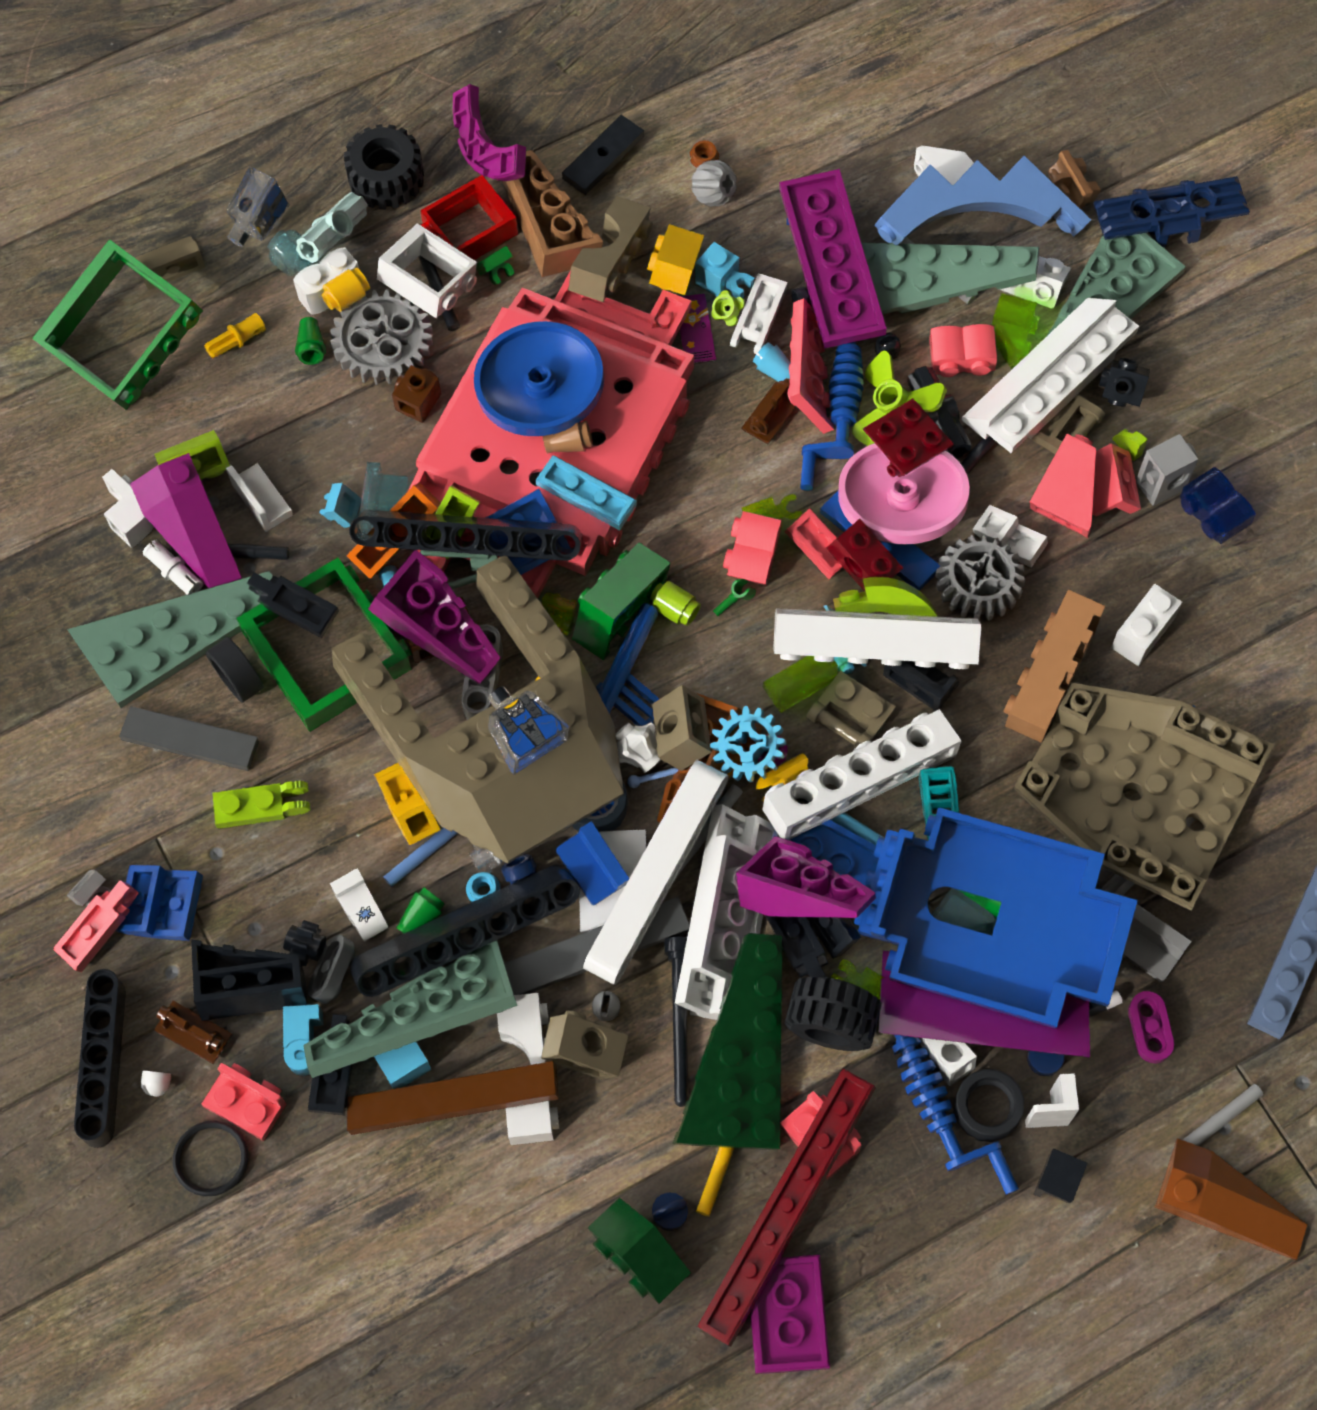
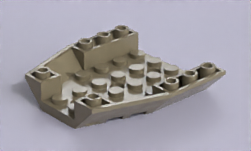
[1014,683,1274,911]

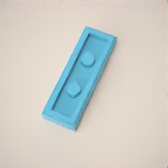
[536,455,637,531]

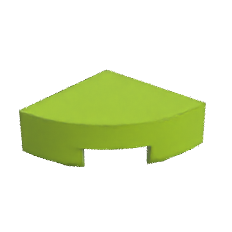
[1112,429,1148,461]

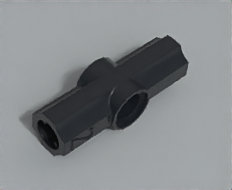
[907,366,971,459]

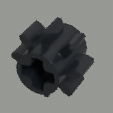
[283,920,326,966]

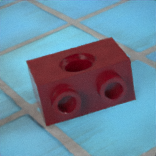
[826,518,903,591]

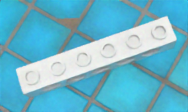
[762,709,962,840]

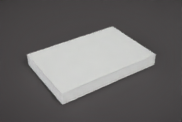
[577,830,646,934]

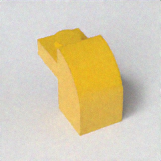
[374,763,440,845]

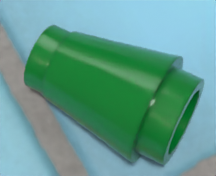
[295,317,326,365]
[396,887,445,934]

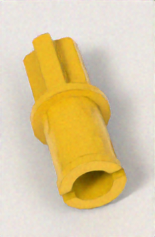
[204,313,266,358]

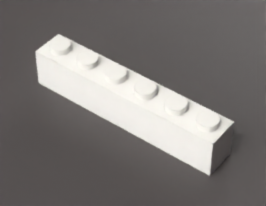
[773,608,981,669]

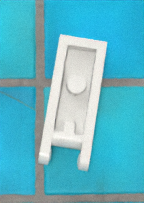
[730,273,787,354]

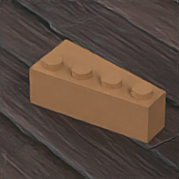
[502,150,603,277]
[1003,590,1105,743]

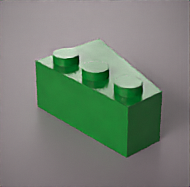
[572,542,671,661]

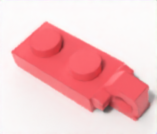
[53,880,139,973]

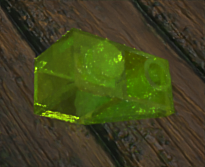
[991,293,1040,370]

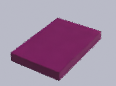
[750,1255,830,1375]

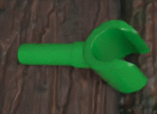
[713,579,756,616]

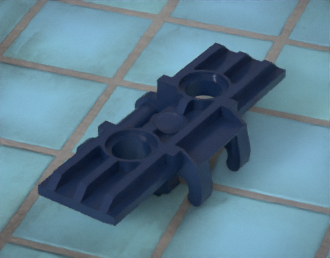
[1093,176,1250,248]

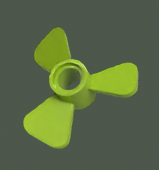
[852,351,947,446]

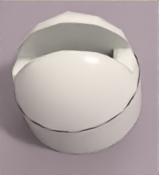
[141,1070,171,1097]

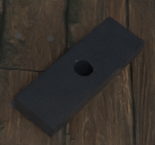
[562,114,644,195]

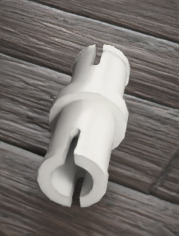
[143,539,204,595]

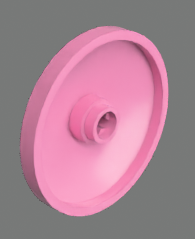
[838,443,970,544]

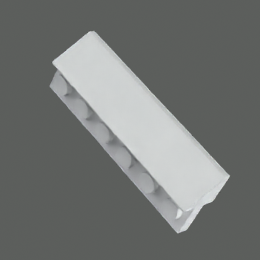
[961,298,1139,453]
[675,804,778,1020]

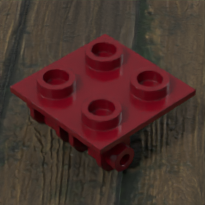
[863,398,954,477]

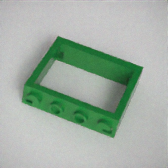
[32,239,203,410]
[236,557,412,732]

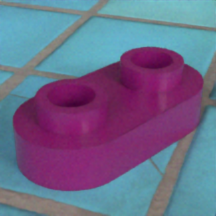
[1128,991,1174,1064]

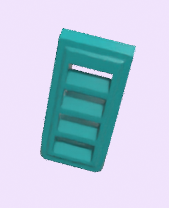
[918,766,959,841]

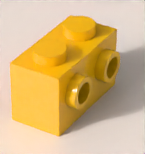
[647,224,704,295]

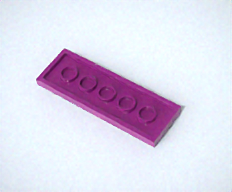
[779,169,887,348]

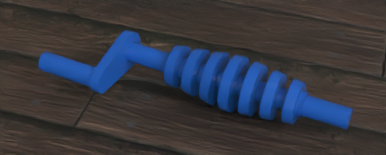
[800,342,864,491]
[892,1035,1019,1195]

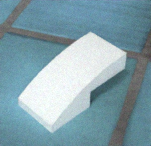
[973,505,1048,568]

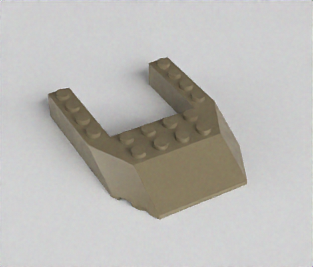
[332,556,624,864]

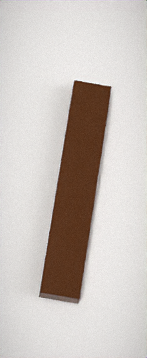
[347,1061,559,1135]

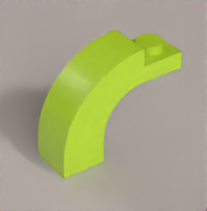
[833,577,939,617]

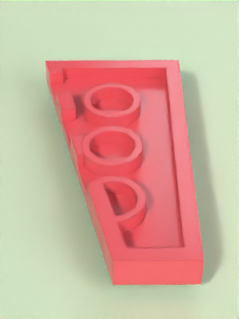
[788,298,834,434]

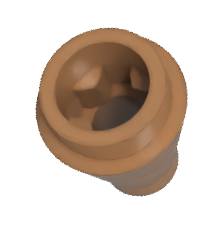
[543,421,593,454]

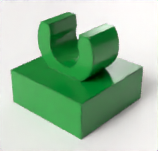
[476,246,514,285]

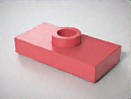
[785,508,842,579]

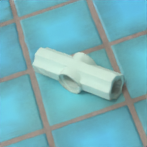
[296,192,368,263]

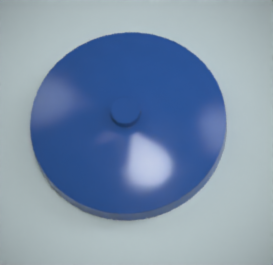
[474,321,604,436]

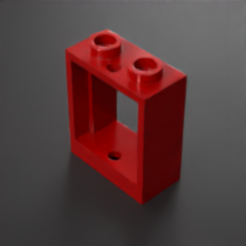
[420,175,518,260]

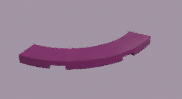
[453,84,526,181]

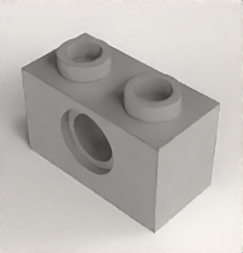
[1136,434,1198,506]

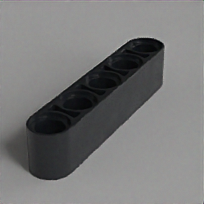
[74,969,126,1148]

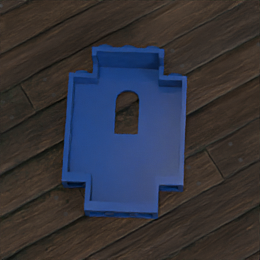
[854,807,1138,1029]

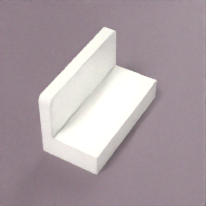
[226,463,293,532]
[1025,1073,1079,1128]

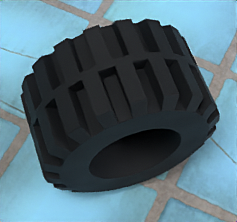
[344,124,424,210]
[785,977,882,1051]

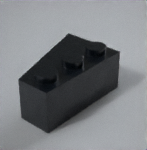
[191,939,307,1021]

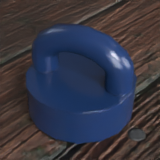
[501,854,537,884]
[652,1192,688,1231]

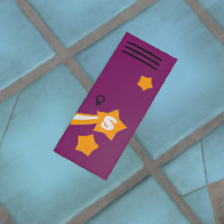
[680,293,716,363]

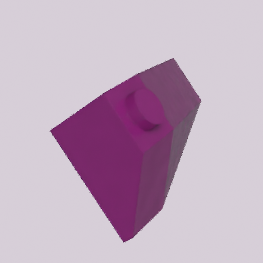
[130,453,242,588]
[368,550,500,684]
[736,836,876,918]

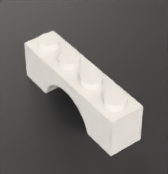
[497,993,559,1145]

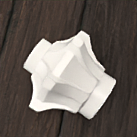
[616,722,660,773]

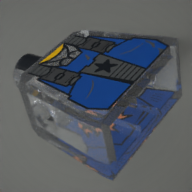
[227,166,290,247]
[488,686,569,775]

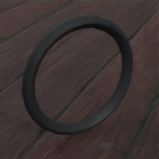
[173,1121,248,1197]

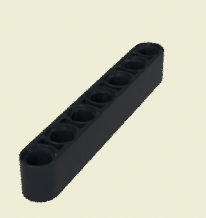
[349,510,582,560]
[350,865,580,997]

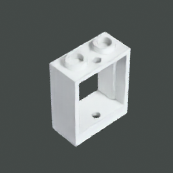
[377,223,477,318]

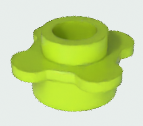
[712,290,745,327]

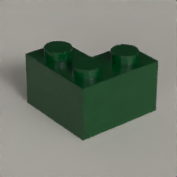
[588,1197,691,1304]

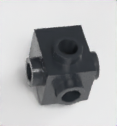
[1099,358,1150,407]

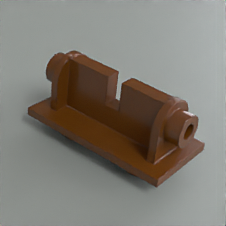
[741,378,796,445]
[154,1001,233,1065]

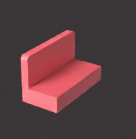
[1092,443,1141,517]

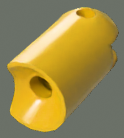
[756,753,808,802]

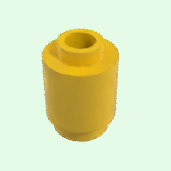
[321,268,370,312]

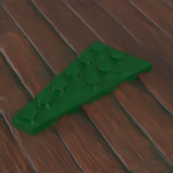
[672,933,782,1150]

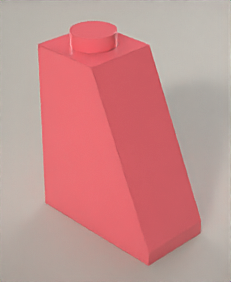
[1030,434,1096,538]

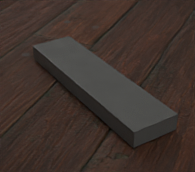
[119,706,259,771]

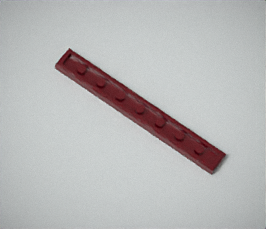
[697,1068,876,1347]

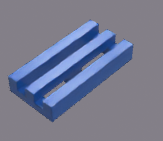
[596,673,659,726]

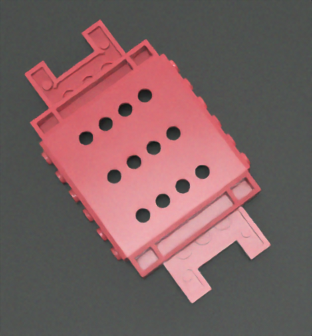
[408,270,694,599]

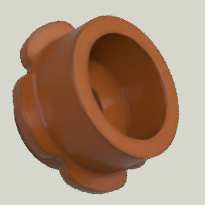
[690,140,719,168]

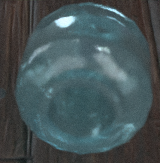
[267,230,314,276]

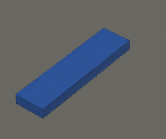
[820,491,940,591]

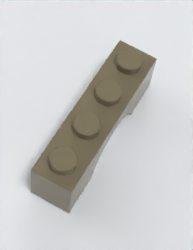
[568,196,653,302]

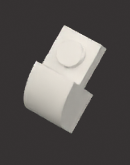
[102,469,154,548]

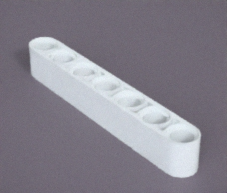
[583,760,729,985]

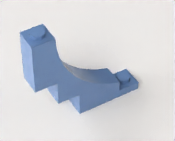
[874,156,1091,245]

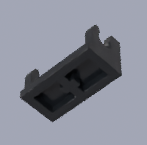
[883,661,959,711]

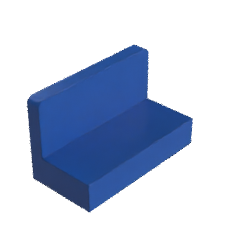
[556,821,630,906]

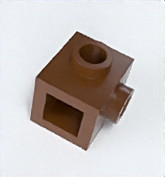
[392,365,441,423]

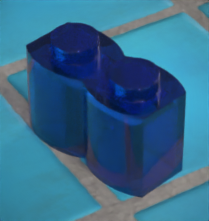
[1180,467,1256,544]

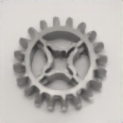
[935,534,1025,621]

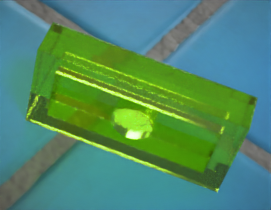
[762,656,838,713]

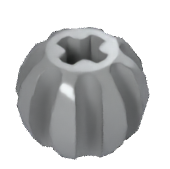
[691,160,737,207]

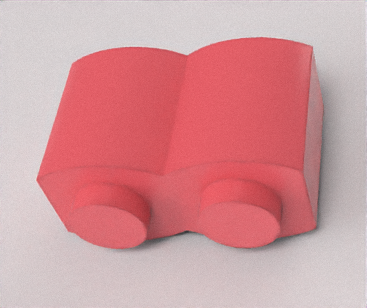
[929,324,997,377]
[723,511,783,586]

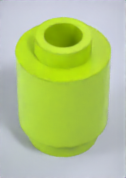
[650,581,701,626]

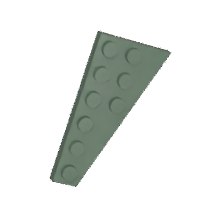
[1046,233,1186,337]
[67,571,273,708]
[303,940,518,1078]

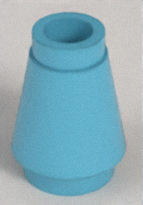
[753,342,791,382]

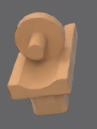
[1047,150,1101,210]

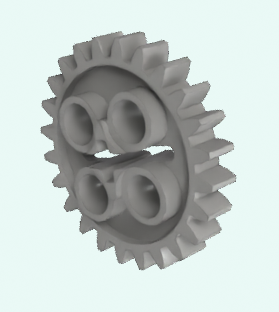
[330,289,433,385]

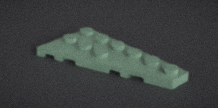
[861,243,1039,315]

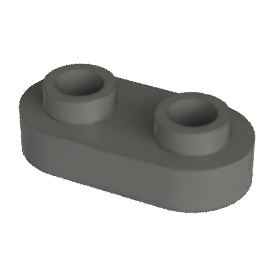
[308,934,355,1004]

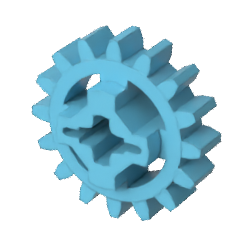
[710,706,787,782]

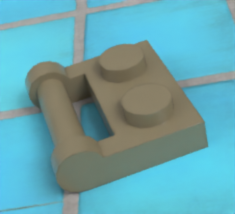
[1028,394,1105,454]
[806,671,896,749]

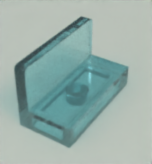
[360,462,409,534]

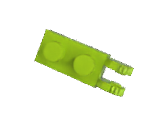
[212,780,310,829]

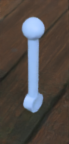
[627,767,678,788]

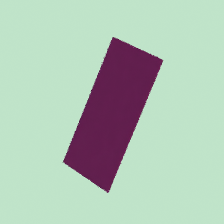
[879,950,1090,1057]

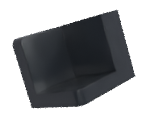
[1033,1148,1088,1203]

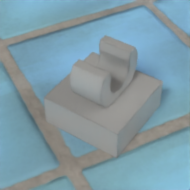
[66,870,111,906]

